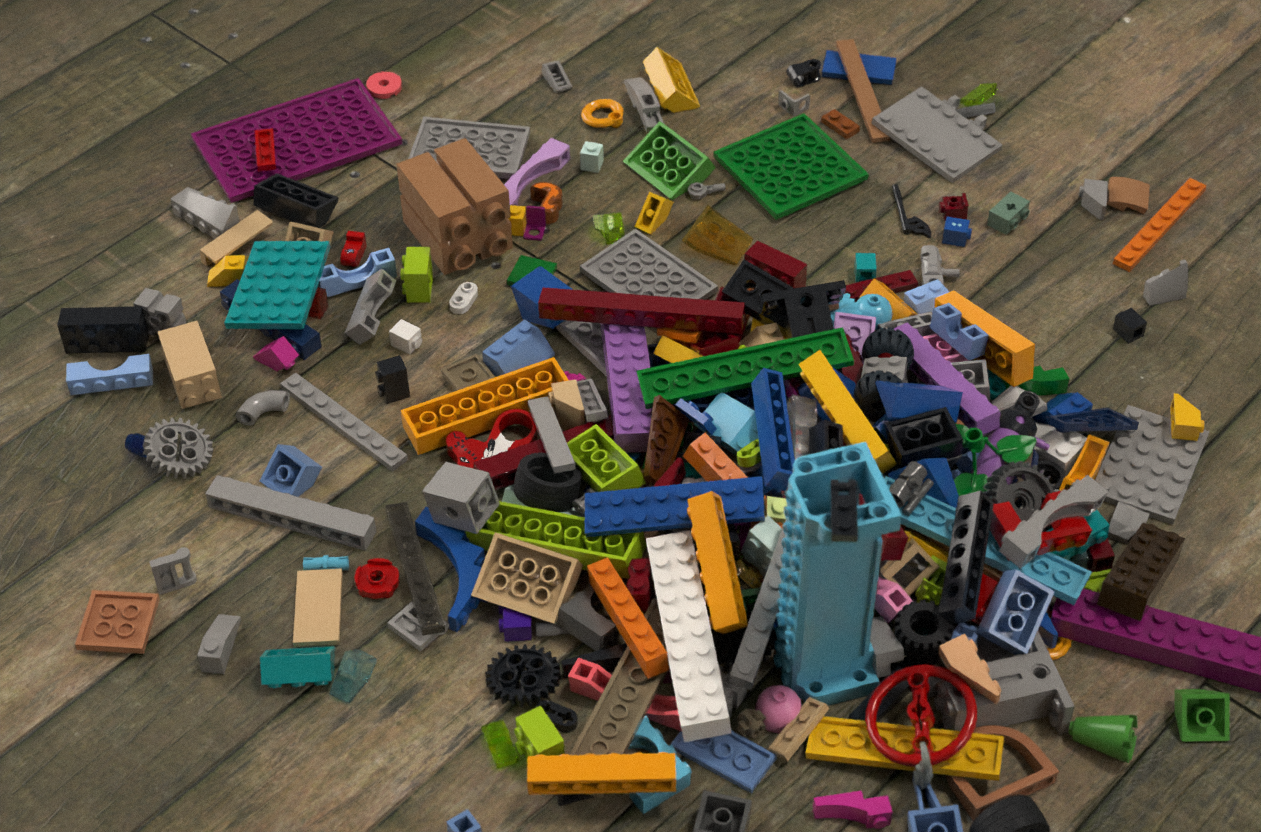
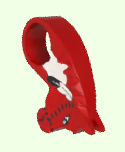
[446,409,537,468]

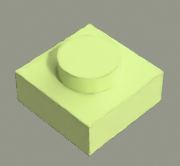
[764,496,787,523]

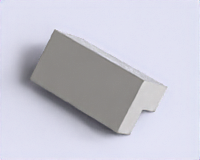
[870,616,904,678]

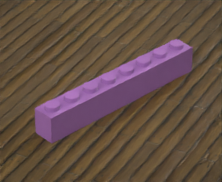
[894,322,1001,435]

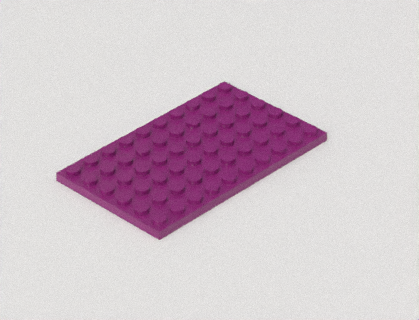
[191,78,403,203]

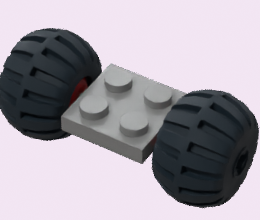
[853,327,914,422]

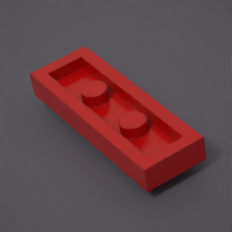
[255,128,277,172]

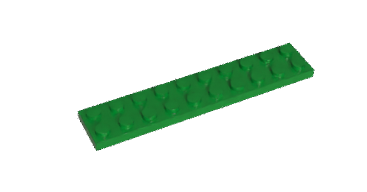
[637,327,854,409]

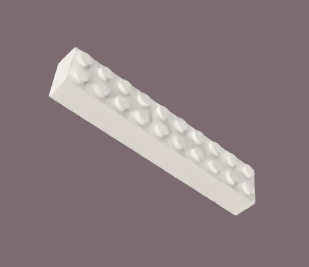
[646,530,732,742]

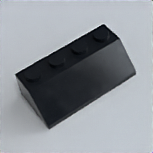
[253,173,339,228]

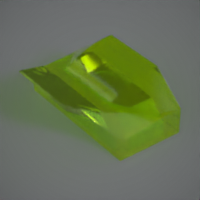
[593,212,625,245]

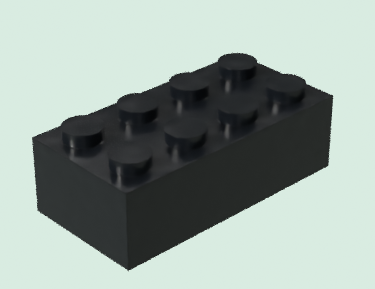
[57,306,149,354]

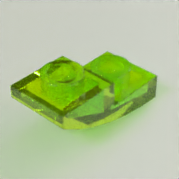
[481,719,520,769]

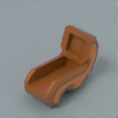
[530,182,563,224]

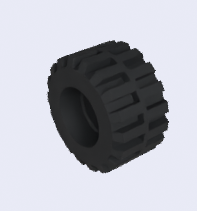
[894,600,954,664]

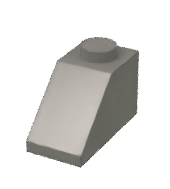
[1078,179,1108,220]

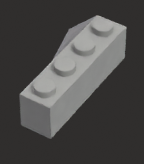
[171,187,240,239]

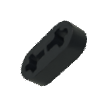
[536,700,578,733]

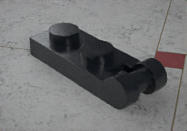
[830,479,858,542]

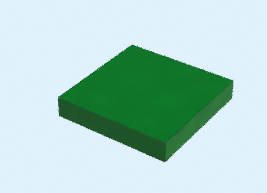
[507,255,557,286]

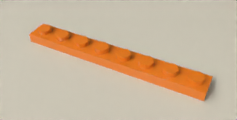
[1113,178,1207,272]

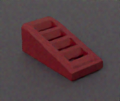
[653,458,686,487]

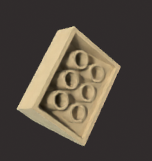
[471,532,583,624]

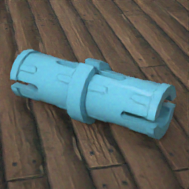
[303,555,349,571]

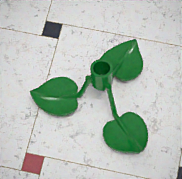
[954,424,1037,496]

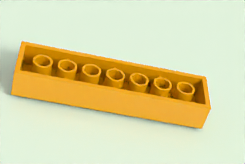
[401,357,569,455]

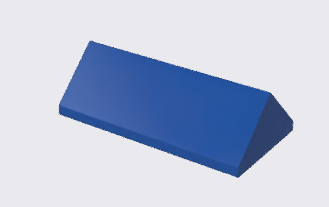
[875,380,963,423]

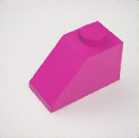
[253,336,299,371]

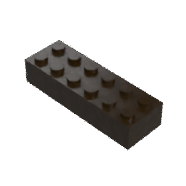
[1097,523,1185,622]

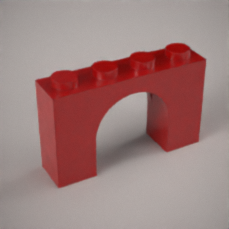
[990,491,1092,561]

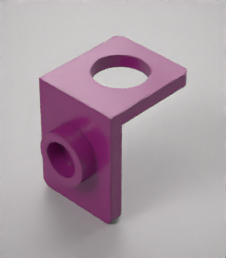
[523,206,546,241]

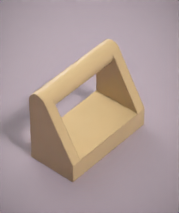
[880,538,939,596]

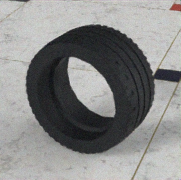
[514,453,582,512]
[969,795,1050,832]

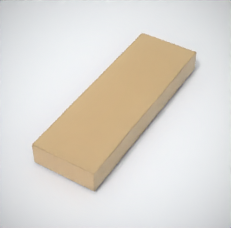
[768,697,829,761]

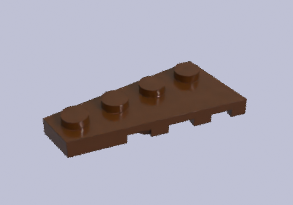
[643,395,690,485]

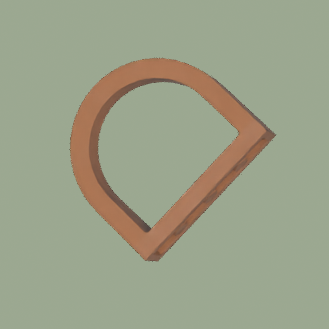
[945,725,1059,820]

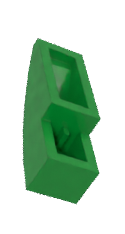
[1001,365,1070,396]

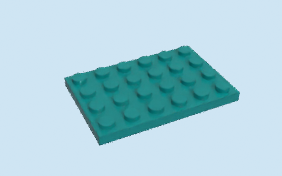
[224,241,331,329]

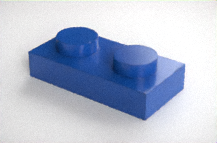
[675,399,717,435]

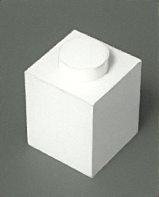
[389,319,422,354]

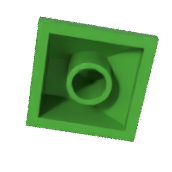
[1174,689,1230,742]

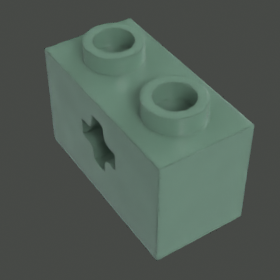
[987,191,1030,235]

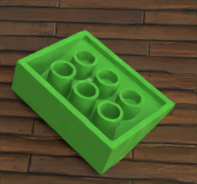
[623,121,716,200]

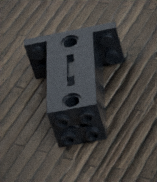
[760,280,846,385]

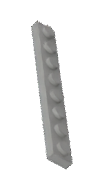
[280,372,408,472]

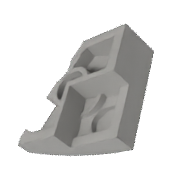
[1143,260,1188,305]

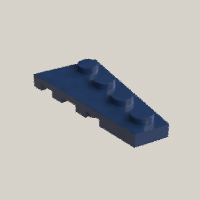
[1048,407,1139,433]

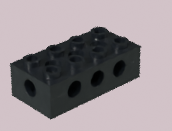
[722,259,794,337]

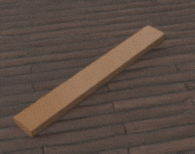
[836,39,890,143]

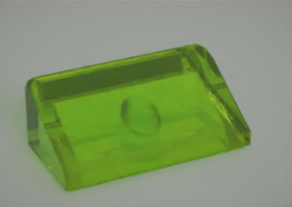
[960,83,997,107]

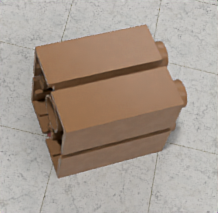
[396,138,513,275]

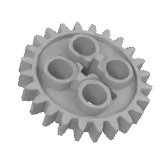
[143,417,213,479]

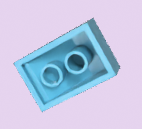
[694,392,758,457]

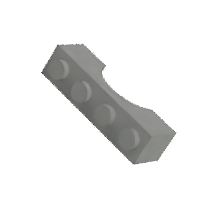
[345,269,396,345]

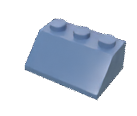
[482,319,555,377]

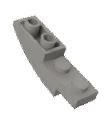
[624,77,664,132]

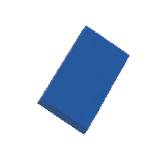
[822,50,897,85]

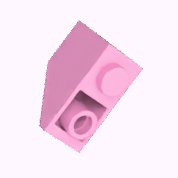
[874,577,913,624]

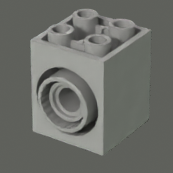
[422,462,500,534]

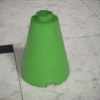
[1069,715,1138,763]

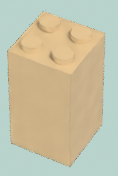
[158,321,222,409]

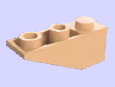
[939,634,1002,704]

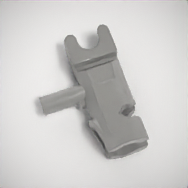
[920,245,960,285]

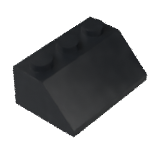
[885,407,963,469]

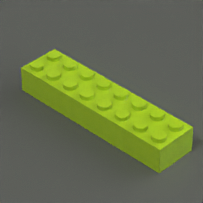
[465,501,647,579]

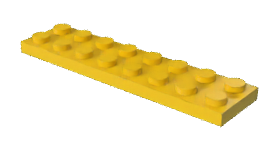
[805,716,1004,781]

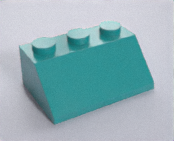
[260,646,335,688]

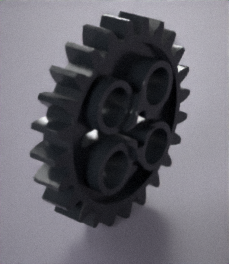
[485,644,561,708]

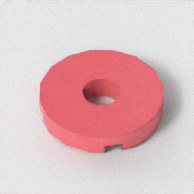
[366,72,402,99]

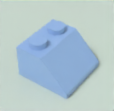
[904,279,949,314]

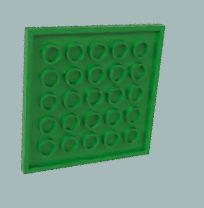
[713,113,869,220]

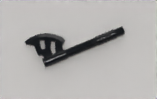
[892,184,931,238]

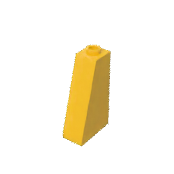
[653,335,704,363]

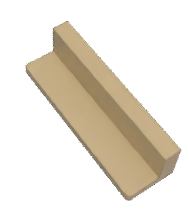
[200,210,273,267]

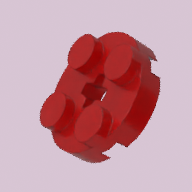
[354,558,400,599]

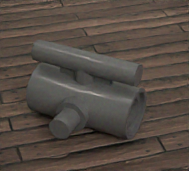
[889,461,934,516]

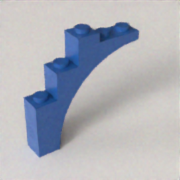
[415,506,487,632]

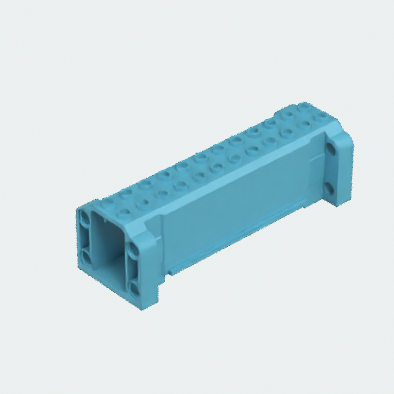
[773,442,902,706]

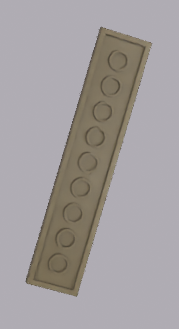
[569,598,670,799]

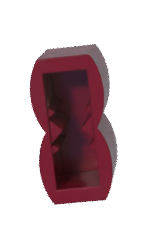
[627,558,654,611]

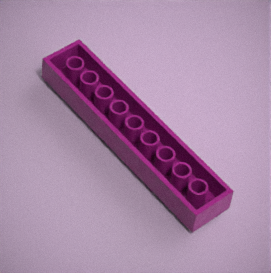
[1050,589,1261,693]

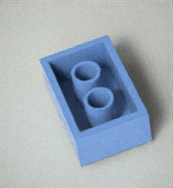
[976,569,1055,655]

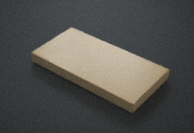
[293,568,343,647]

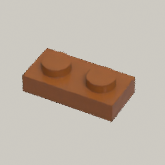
[821,109,860,140]

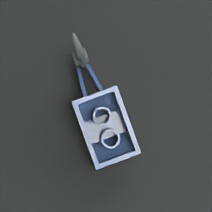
[907,742,963,832]

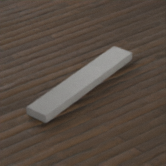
[527,396,576,474]

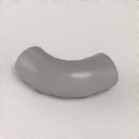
[236,390,290,426]

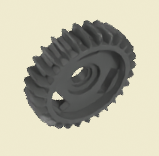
[983,461,1057,532]

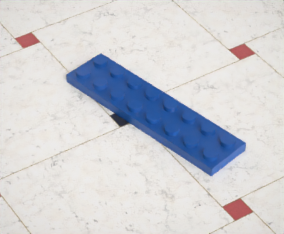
[585,476,765,537]

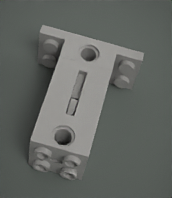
[934,631,1074,735]

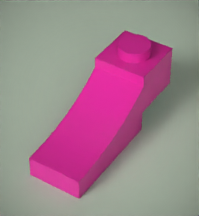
[812,791,893,829]

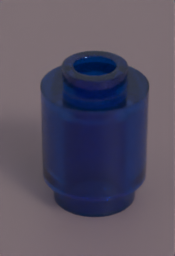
[125,433,147,458]

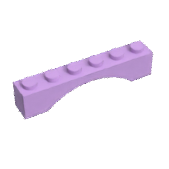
[504,138,570,206]

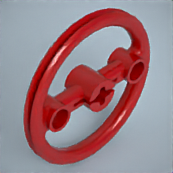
[865,665,977,767]

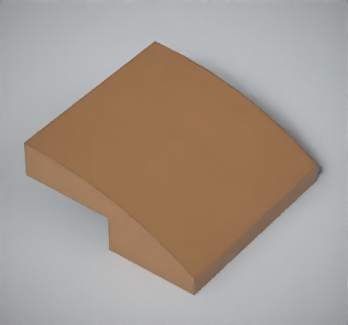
[1107,177,1150,214]

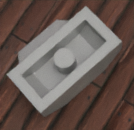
[1107,501,1150,544]

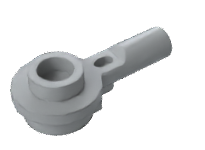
[688,182,725,200]

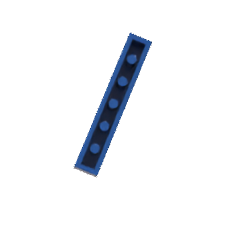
[751,368,795,491]

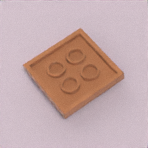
[75,590,160,654]

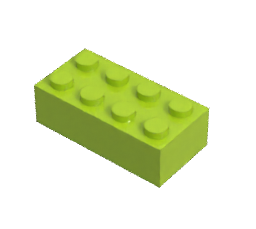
[567,424,646,492]

